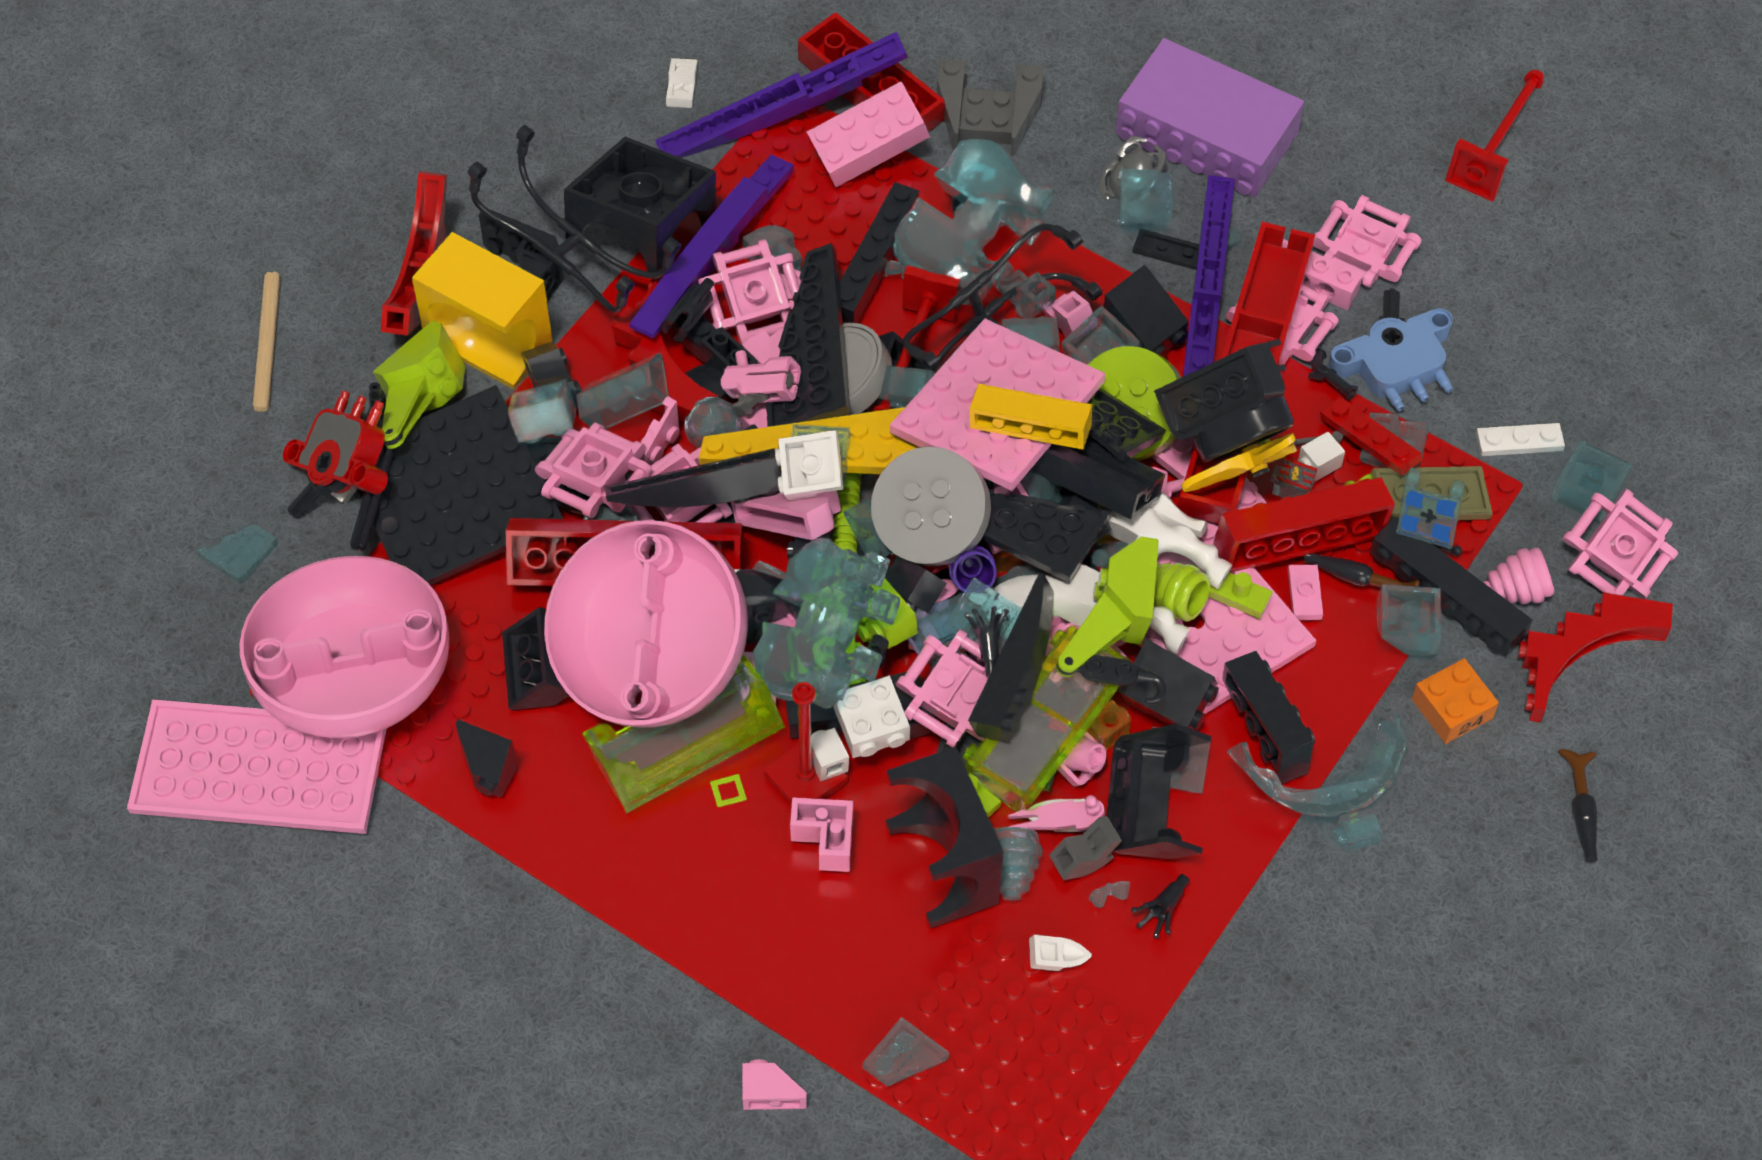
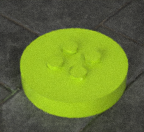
[1088,346,1181,460]

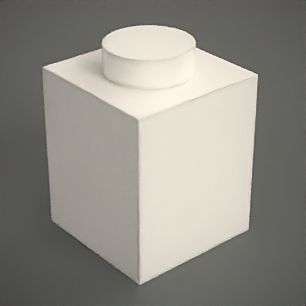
[1298,432,1345,482]
[811,728,849,782]

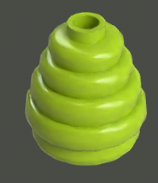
[1154,562,1210,621]

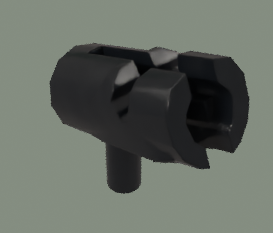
[660,278,714,342]

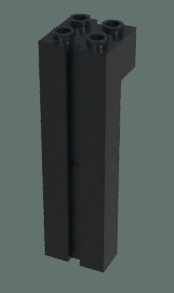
[1030,437,1165,519]

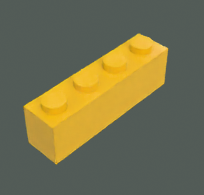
[969,383,1092,449]

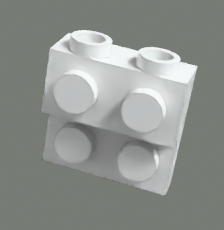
[775,430,843,501]

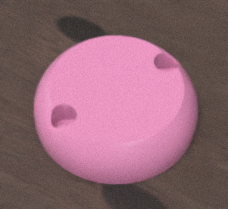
[544,520,748,728]
[240,556,449,738]

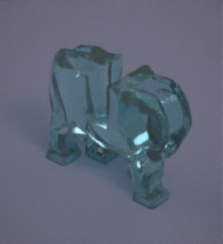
[892,139,1057,305]
[753,538,901,709]

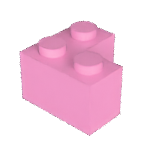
[790,798,853,872]

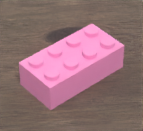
[807,82,930,187]

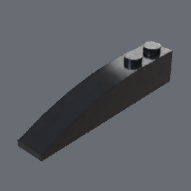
[605,448,781,507]
[968,573,1053,743]

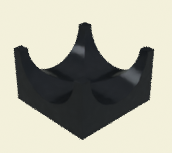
[564,137,716,279]
[885,747,1004,929]

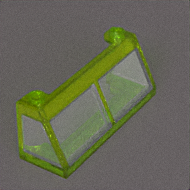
[962,625,1130,812]

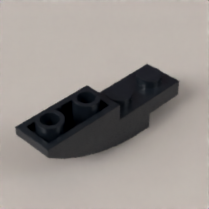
[671,314,758,374]

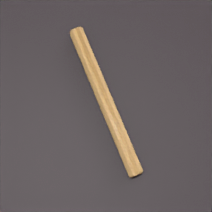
[253,272,280,412]

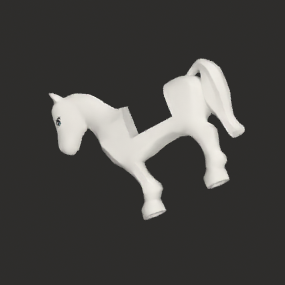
[971,491,1232,655]

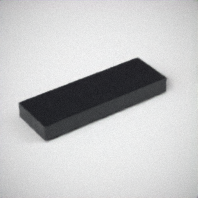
[1132,228,1199,270]

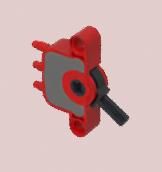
[283,390,388,519]

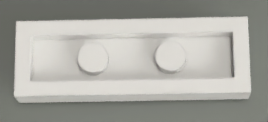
[1476,423,1565,456]

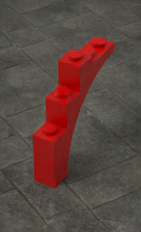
[381,171,447,336]
[612,276,720,432]
[1517,592,1673,723]

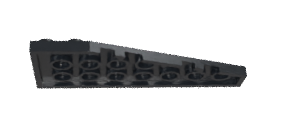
[766,243,851,427]

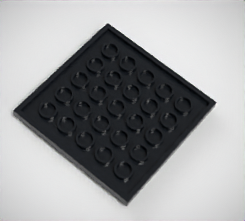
[357,385,563,585]

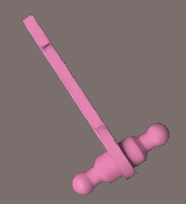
[1008,795,1105,832]

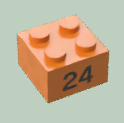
[1411,658,1499,744]

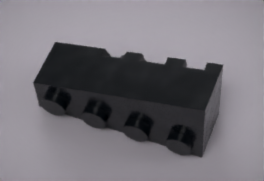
[1222,651,1315,786]

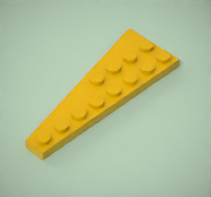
[698,407,921,474]

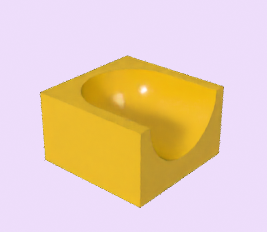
[412,232,553,390]

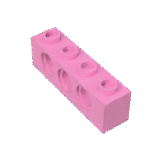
[1252,239,1363,311]

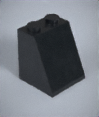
[1101,265,1189,357]
[1119,639,1219,730]

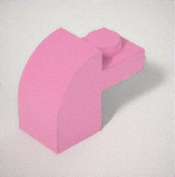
[1043,291,1095,341]

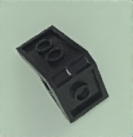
[479,209,564,304]

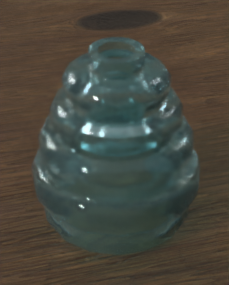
[994,827,1043,900]

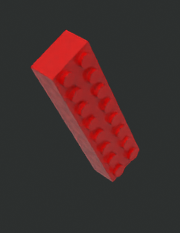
[506,518,742,586]

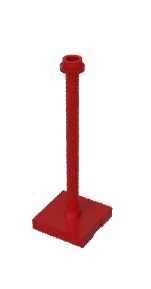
[1445,69,1544,202]
[872,265,960,412]
[764,682,848,805]

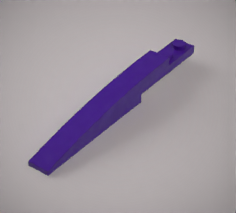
[655,32,908,158]
[630,154,794,338]
[1183,175,1235,377]

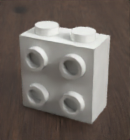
[833,676,910,758]

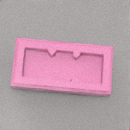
[1288,565,1323,620]

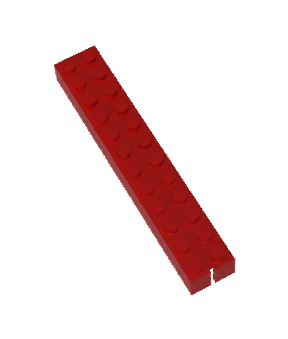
[1178,221,1315,524]

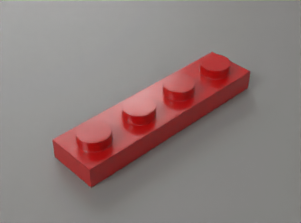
[1320,396,1422,476]

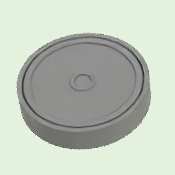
[839,323,892,417]
[871,447,991,566]

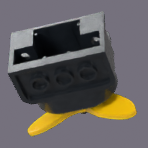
[1154,339,1297,492]

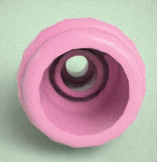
[1483,548,1555,604]

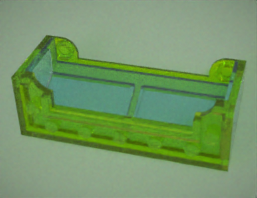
[582,654,784,813]

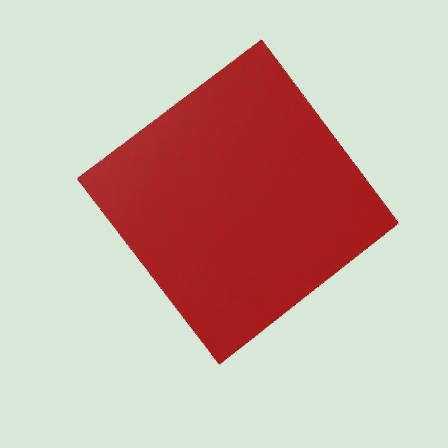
[249,105,1523,1160]

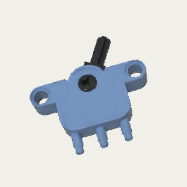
[1328,288,1453,411]

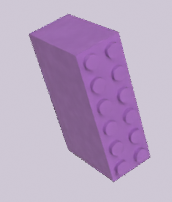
[1115,38,1305,198]

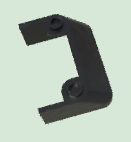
[1107,724,1212,859]

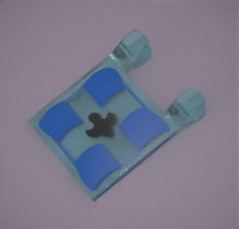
[1396,468,1465,549]

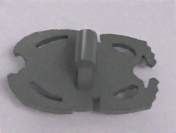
[1099,136,1167,210]

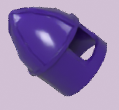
[949,545,997,595]

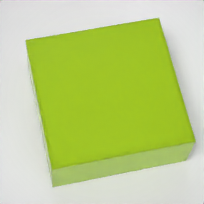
[710,774,747,807]

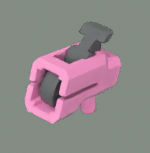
[721,350,801,416]

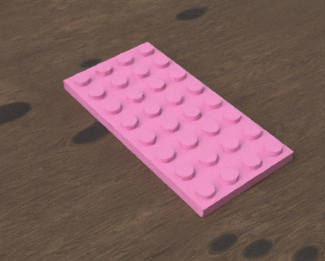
[127,699,387,834]

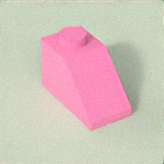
[742,1059,807,1110]

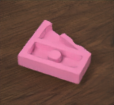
[640,396,680,466]

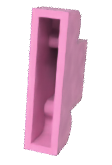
[731,490,841,540]

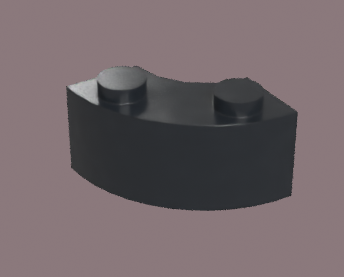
[521,342,583,418]

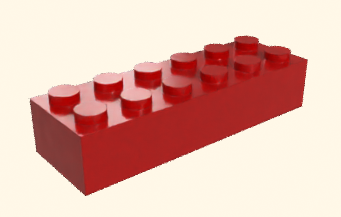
[798,12,945,132]
[1213,477,1395,573]

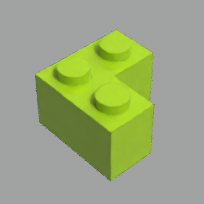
[854,578,918,649]

